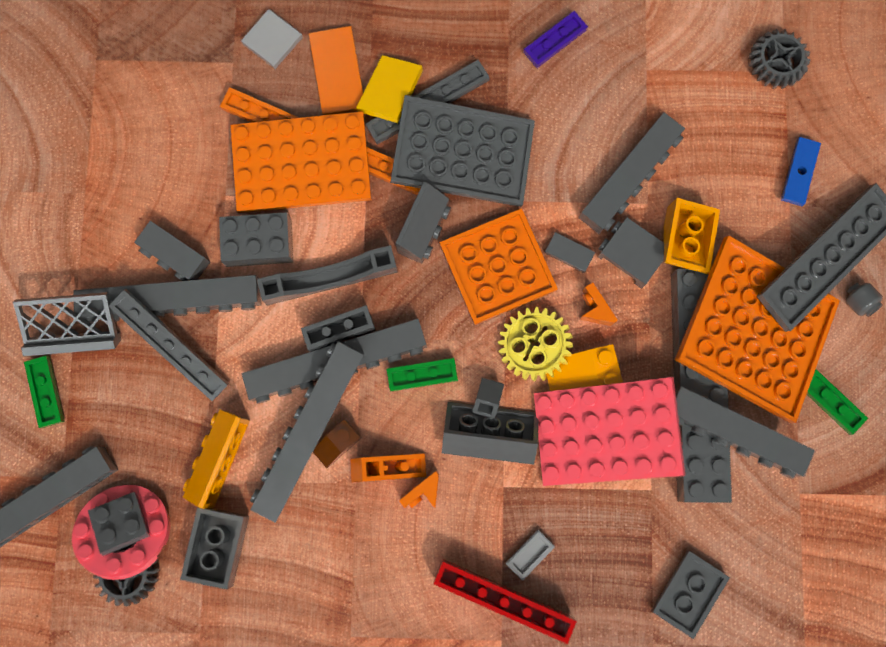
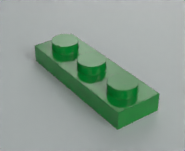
[24,356,65,428]
[387,358,458,392]
[806,369,868,435]

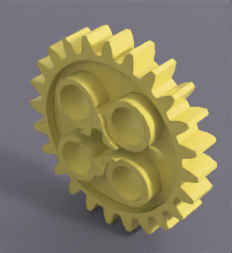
[498,307,573,382]

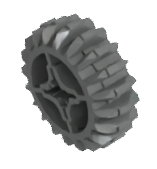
[749,29,811,89]
[93,542,160,607]

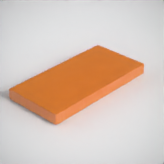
[309,26,363,115]

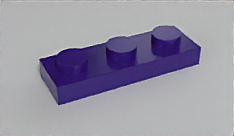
[523,11,588,68]

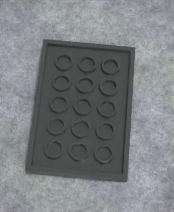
[390,95,535,207]

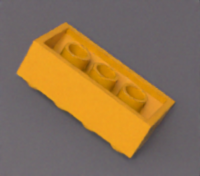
[183,409,250,509]

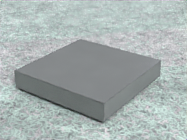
[241,9,303,69]

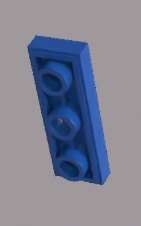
[781,137,821,207]

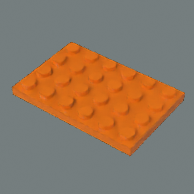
[230,112,372,213]

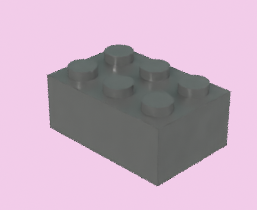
[219,212,294,267]
[180,507,250,590]

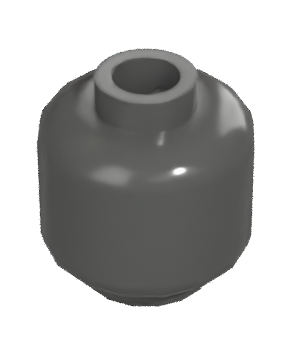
[846,283,883,317]

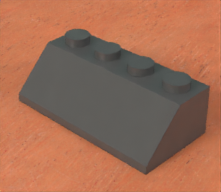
[442,402,538,465]

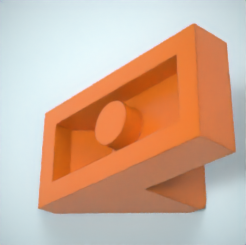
[580,282,618,326]
[399,471,439,508]

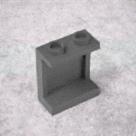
[598,217,664,289]

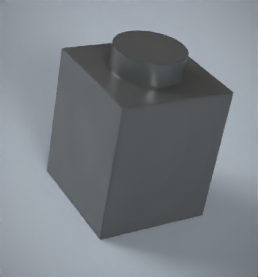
[472,378,504,419]

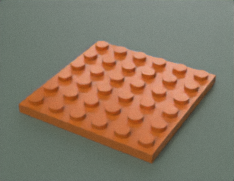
[675,235,840,424]

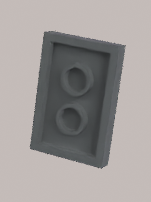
[651,550,730,639]

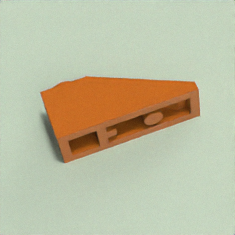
[350,453,426,482]

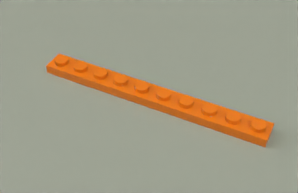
[220,87,420,195]

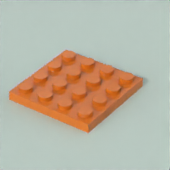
[439,208,558,325]

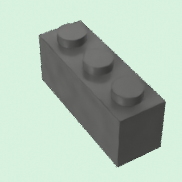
[134,221,210,281]
[301,305,376,352]

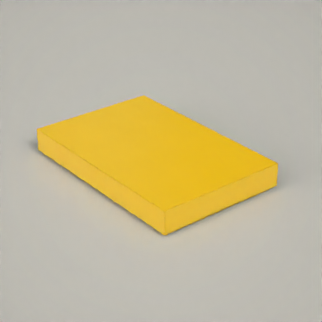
[356,55,423,123]

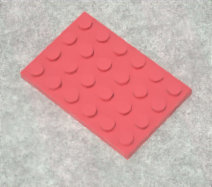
[534,377,685,486]

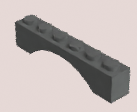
[257,245,398,306]

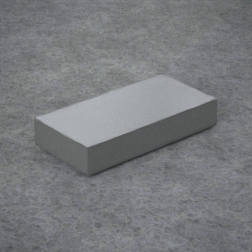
[505,529,555,581]

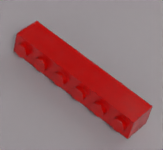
[433,559,577,645]

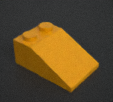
[663,198,720,274]
[546,344,623,391]

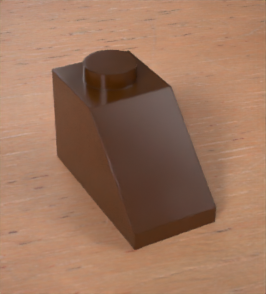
[313,420,362,469]

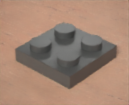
[88,492,150,556]

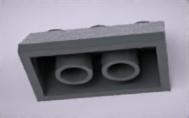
[396,182,452,264]

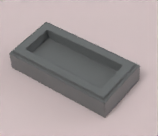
[545,232,595,273]

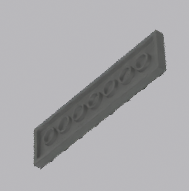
[757,183,886,332]

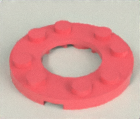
[72,485,170,580]

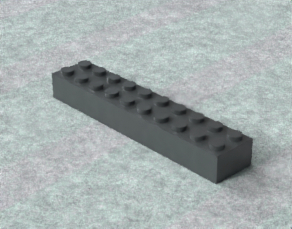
[671,269,732,503]

